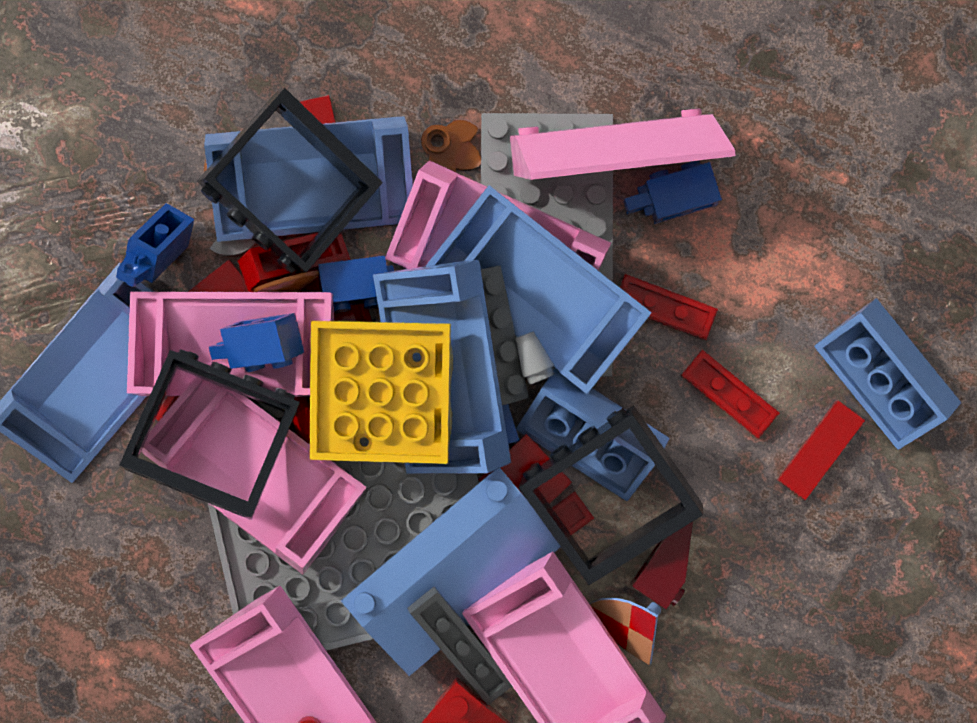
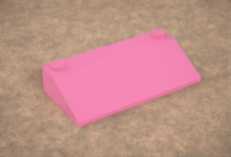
[510,108,736,180]
[385,161,611,271]
[127,292,334,397]
[142,377,366,575]
[462,552,666,723]
[190,586,377,723]

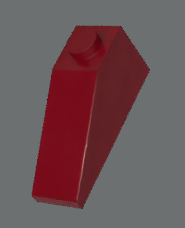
[630,522,693,610]

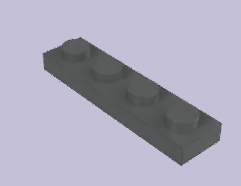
[481,265,529,405]
[407,586,512,705]

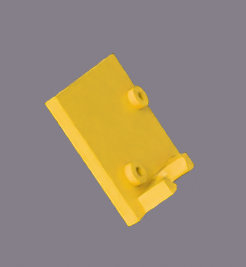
[310,320,453,464]

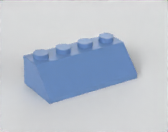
[814,298,961,450]
[516,368,670,501]

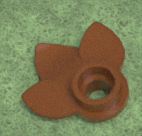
[421,120,481,172]

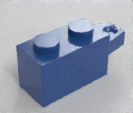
[623,160,722,224]
[116,203,194,287]
[317,256,394,313]
[209,313,305,372]

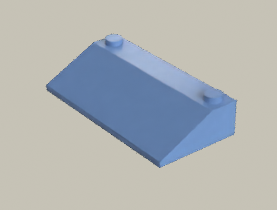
[204,116,413,242]
[426,185,651,394]
[373,260,511,474]
[0,262,155,483]
[341,468,561,676]

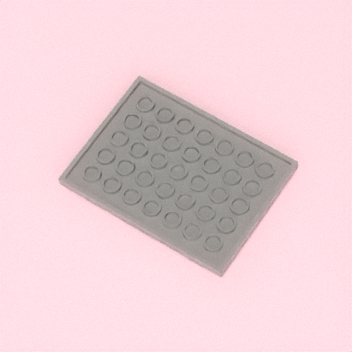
[208,437,479,651]

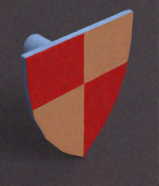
[589,598,661,665]

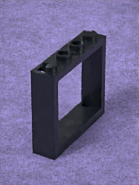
[197,88,383,273]
[119,349,300,520]
[518,405,703,585]

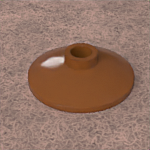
[253,271,319,292]

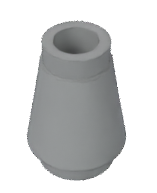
[515,331,554,384]

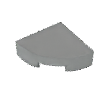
[209,239,257,256]

